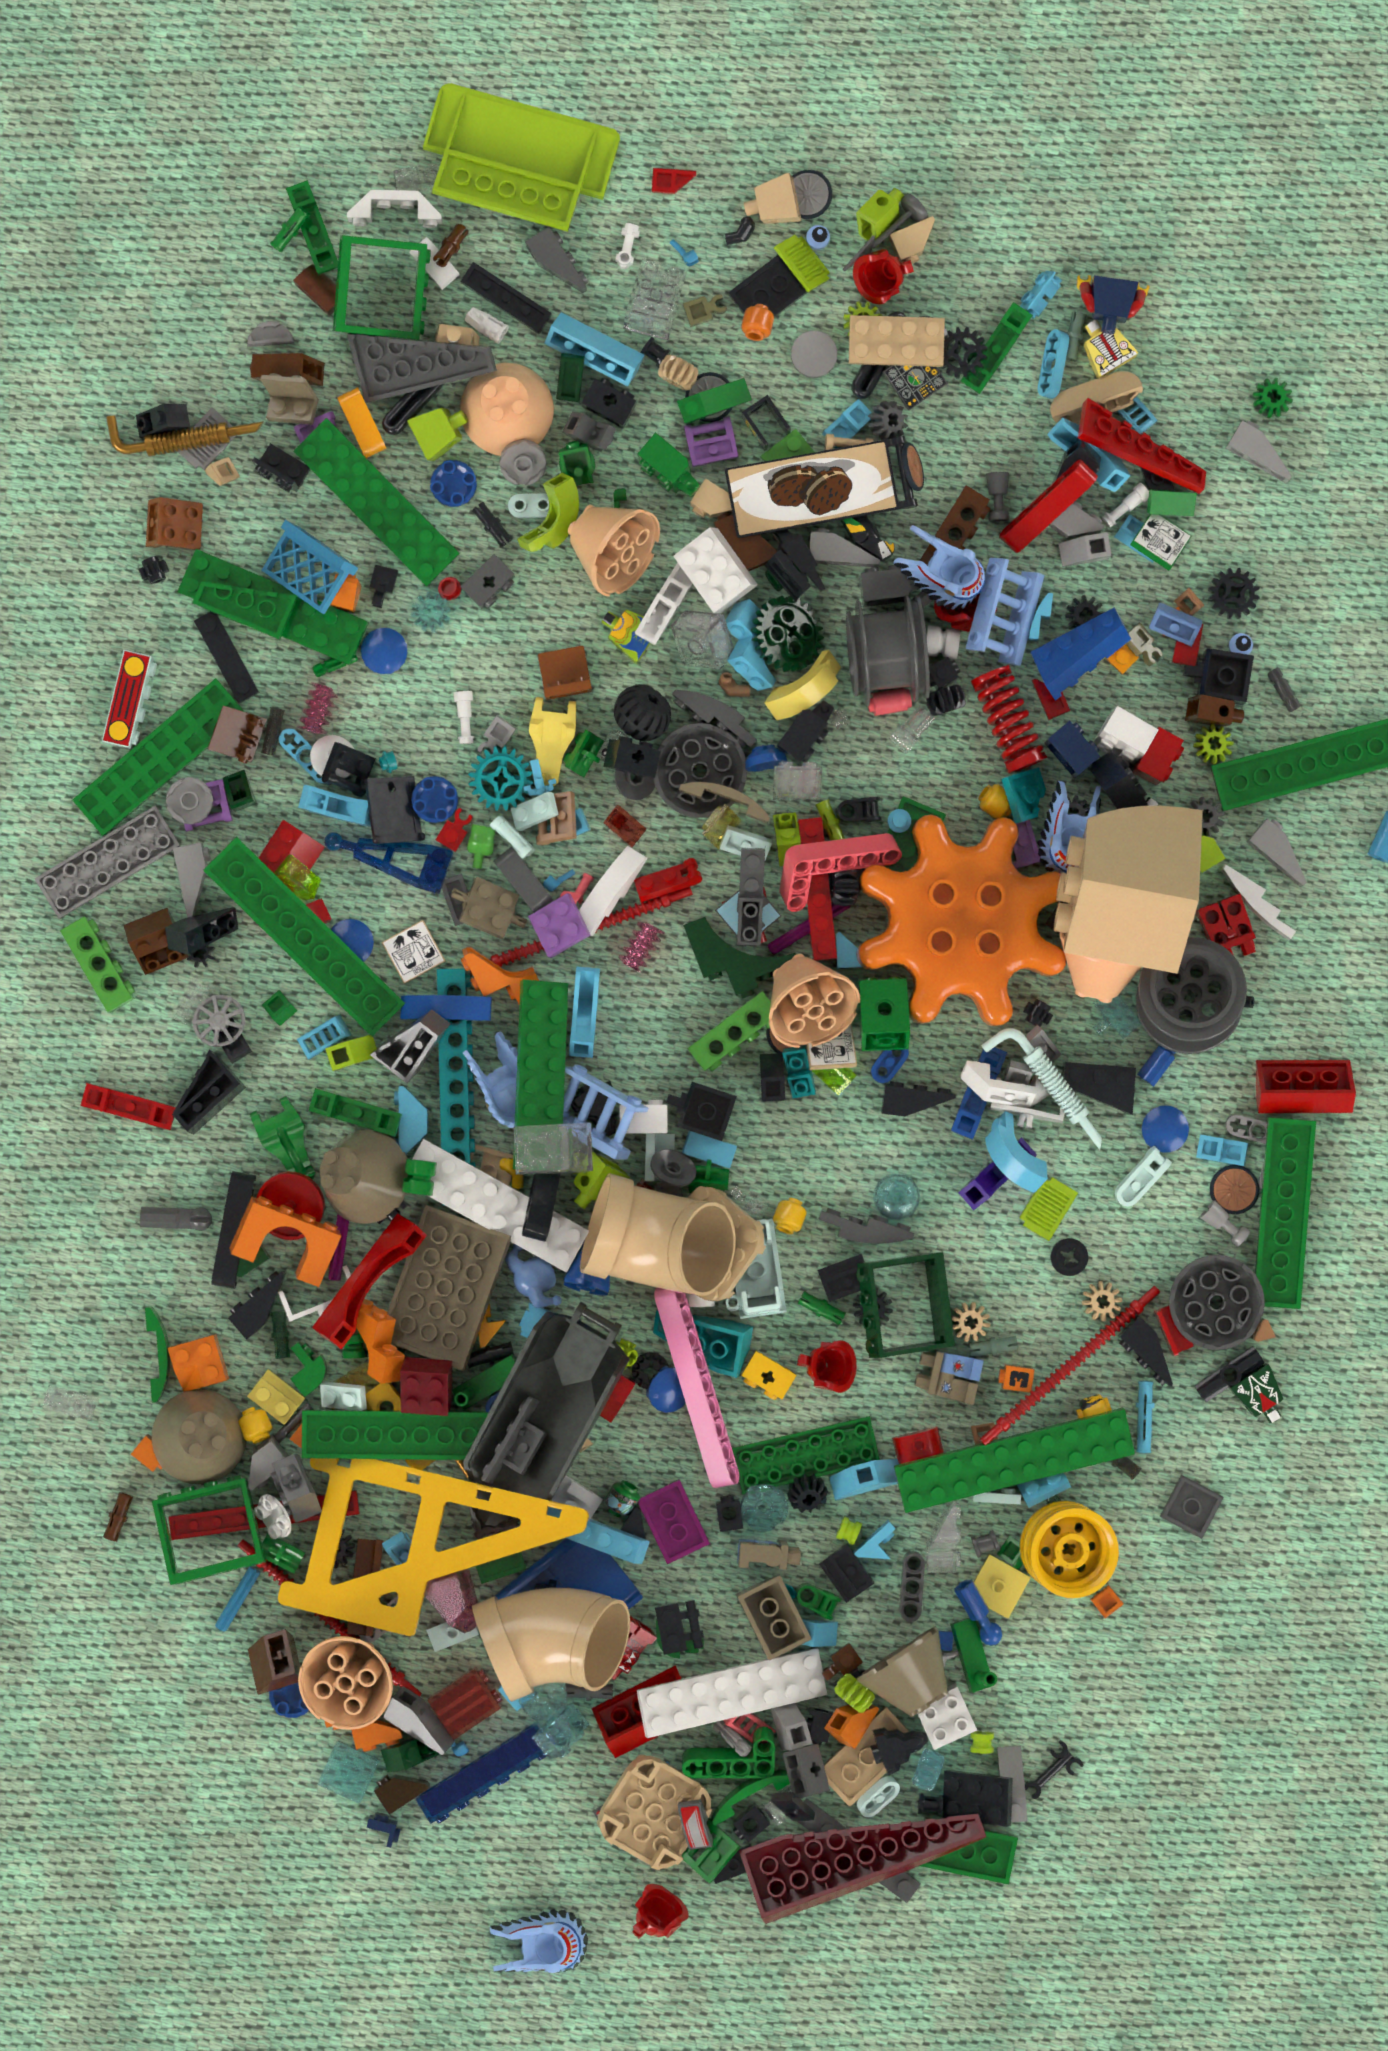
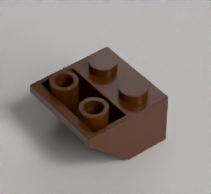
[124,908,189,975]
[248,1629,300,1695]

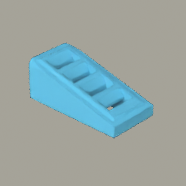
[1117,396,1157,434]
[297,1015,352,1060]

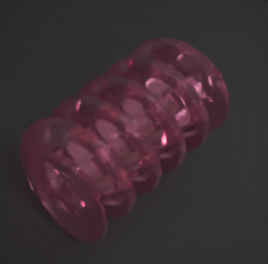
[297,682,338,735]
[618,922,665,974]

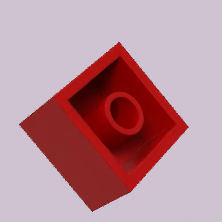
[1132,727,1184,785]

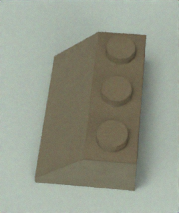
[736,1575,811,1661]

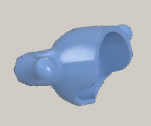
[505,1244,562,1308]

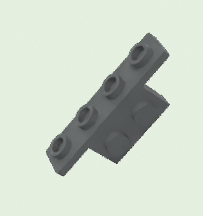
[481,1396,547,1484]

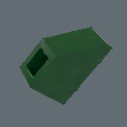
[381,1738,440,1773]

